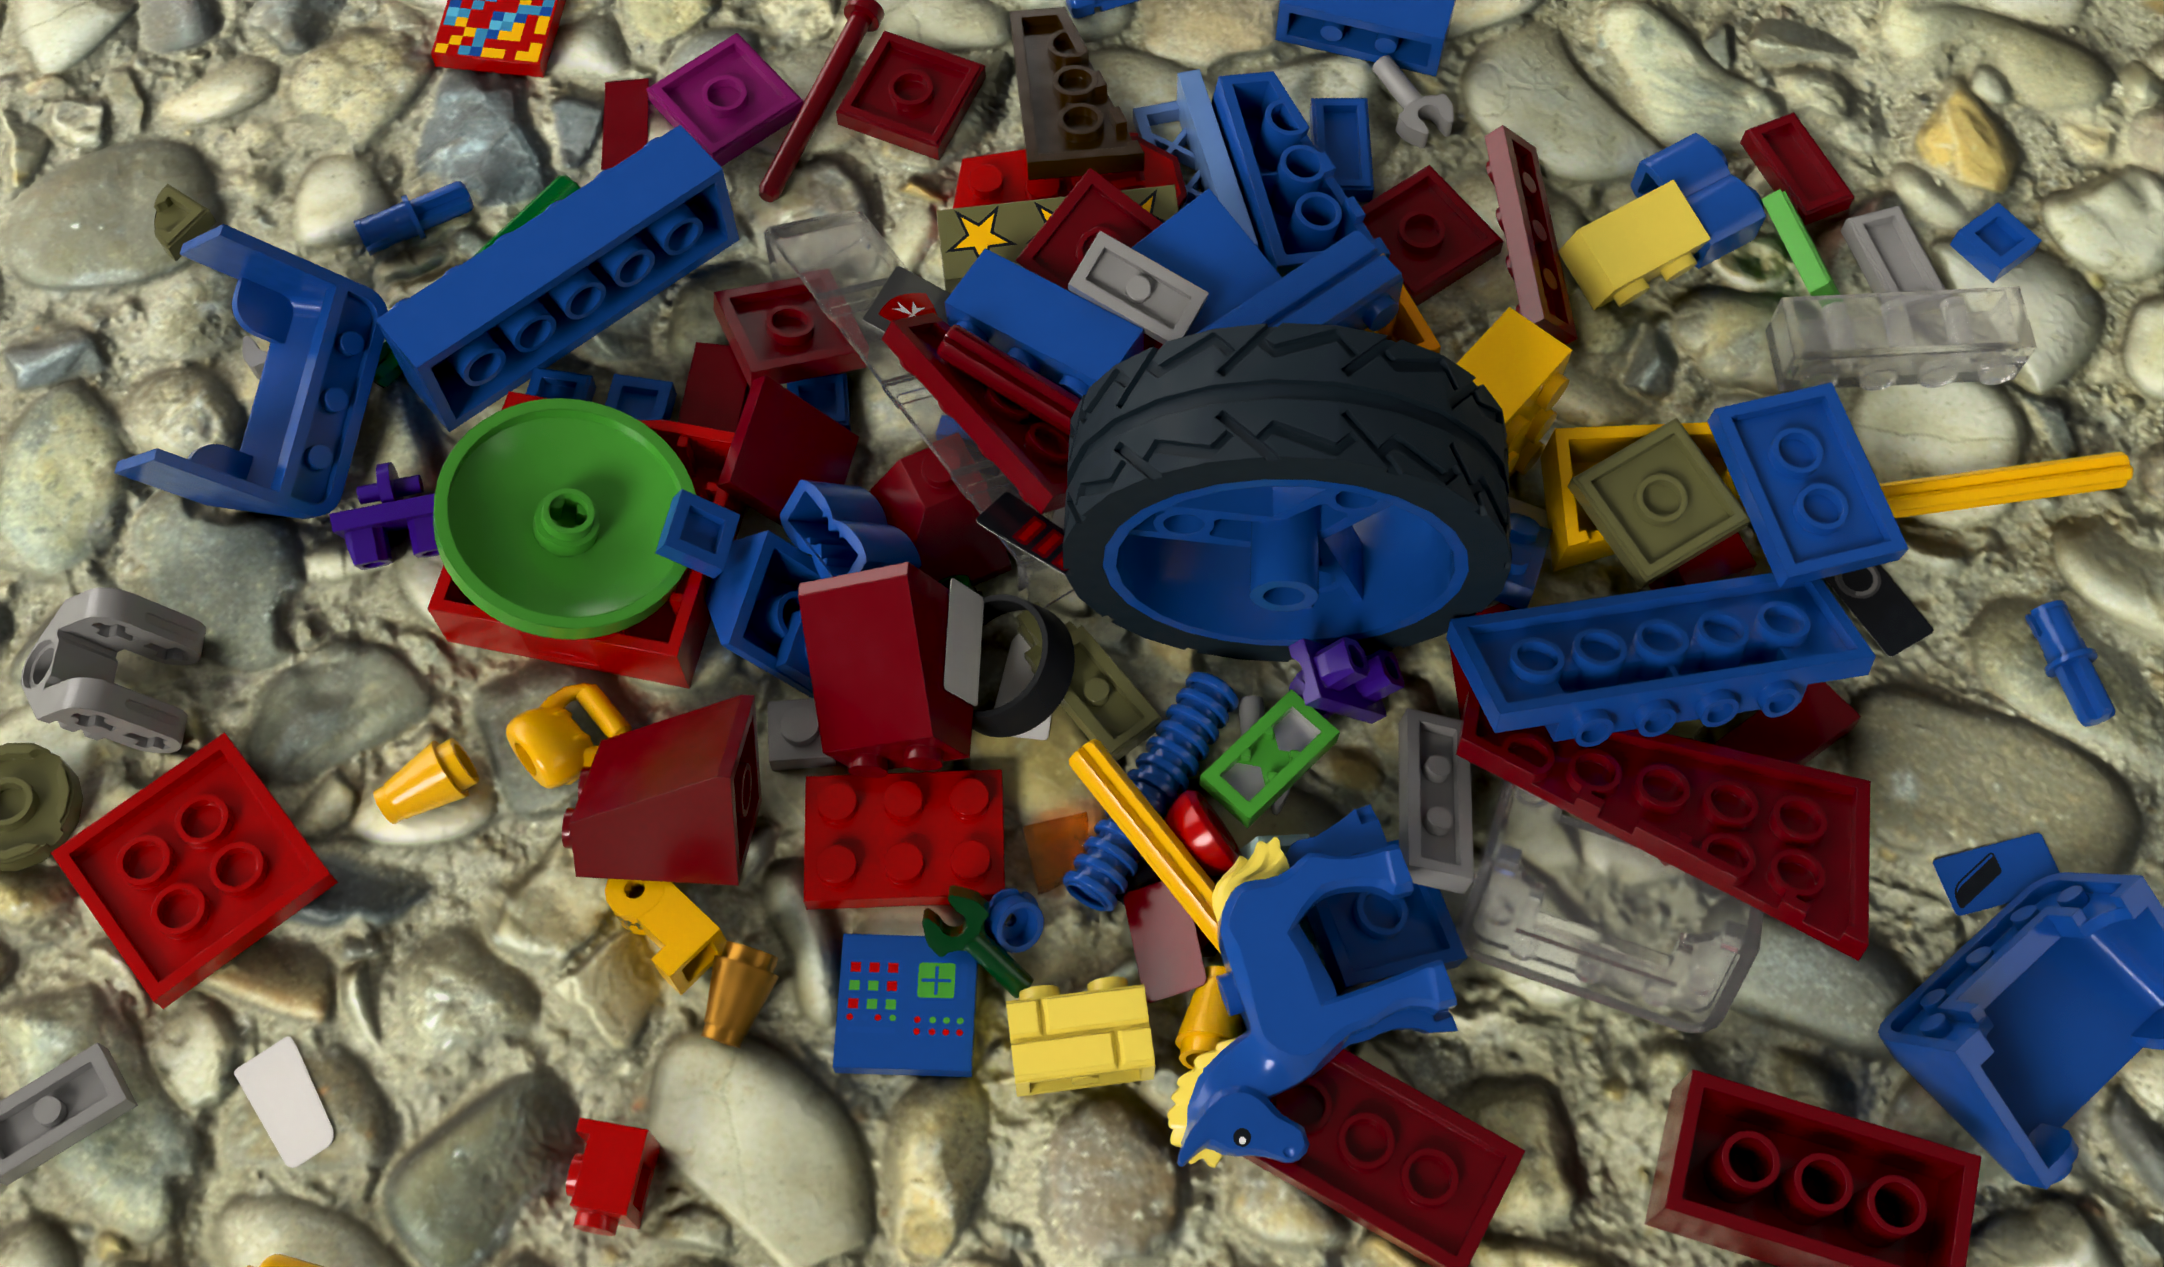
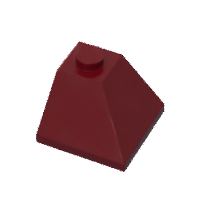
[869,436,1012,586]

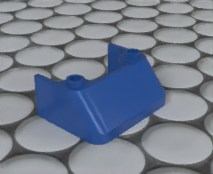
[114,224,388,519]

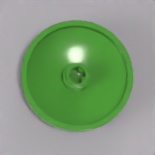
[433,398,696,640]

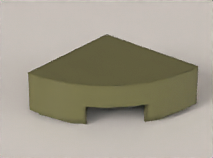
[154,184,216,261]

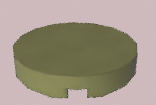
[0,743,84,871]

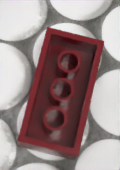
[1645,1069,1981,1267]

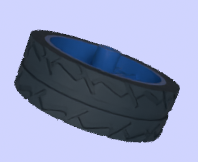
[1063,323,1512,662]

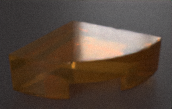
[1023,812,1089,895]

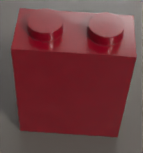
[798,562,974,778]
[562,695,762,886]

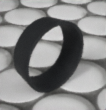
[972,594,1075,738]

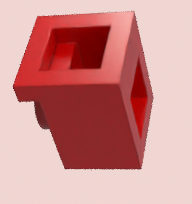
[566,1117,661,1236]

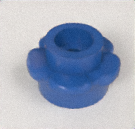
[985,888,1044,953]

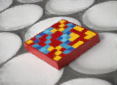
[431,0,566,78]

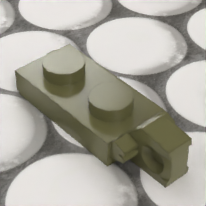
[1017,601,1162,761]

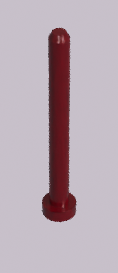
[759,0,885,203]

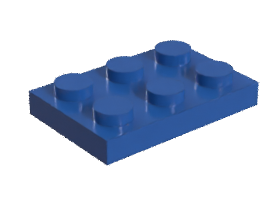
[1707,382,1909,589]

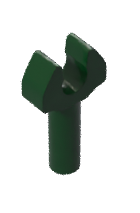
[922,885,1034,998]

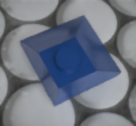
[705,530,821,698]

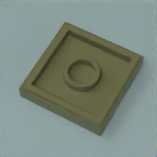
[1567,418,1750,589]

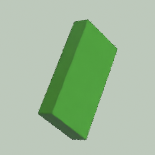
[1761,189,1843,314]

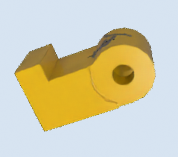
[605,879,727,995]

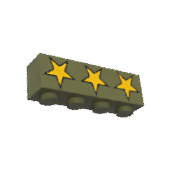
[936,185,1178,294]

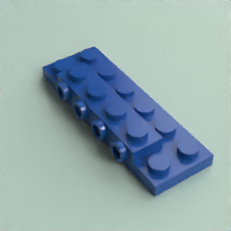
[1446,573,1876,747]

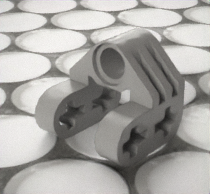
[21,587,206,753]

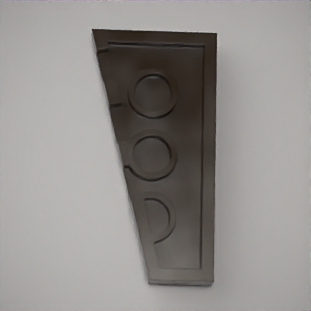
[1010,7,1144,180]

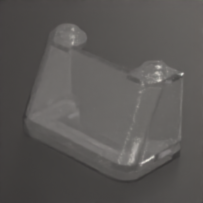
[1456,779,1764,1033]

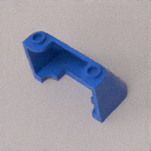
[1878,872,2164,1189]

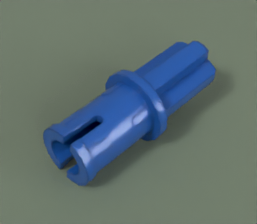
[353,181,474,256]
[2025,600,2115,727]

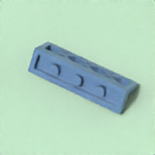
[1133,69,1258,247]

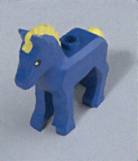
[1167,804,1458,1168]

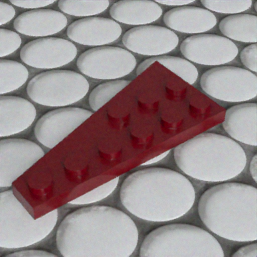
[1456,688,1871,961]

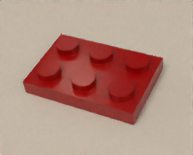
[804,769,1006,910]

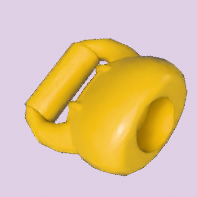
[506,683,632,789]

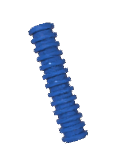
[1062,672,1239,912]

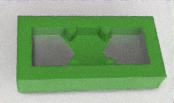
[1199,689,1340,829]

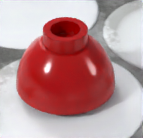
[1164,790,1242,877]

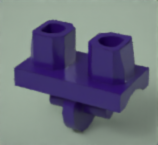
[329,462,439,570]
[1288,637,1405,724]

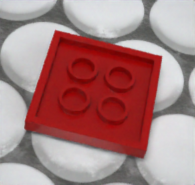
[51,732,338,1009]

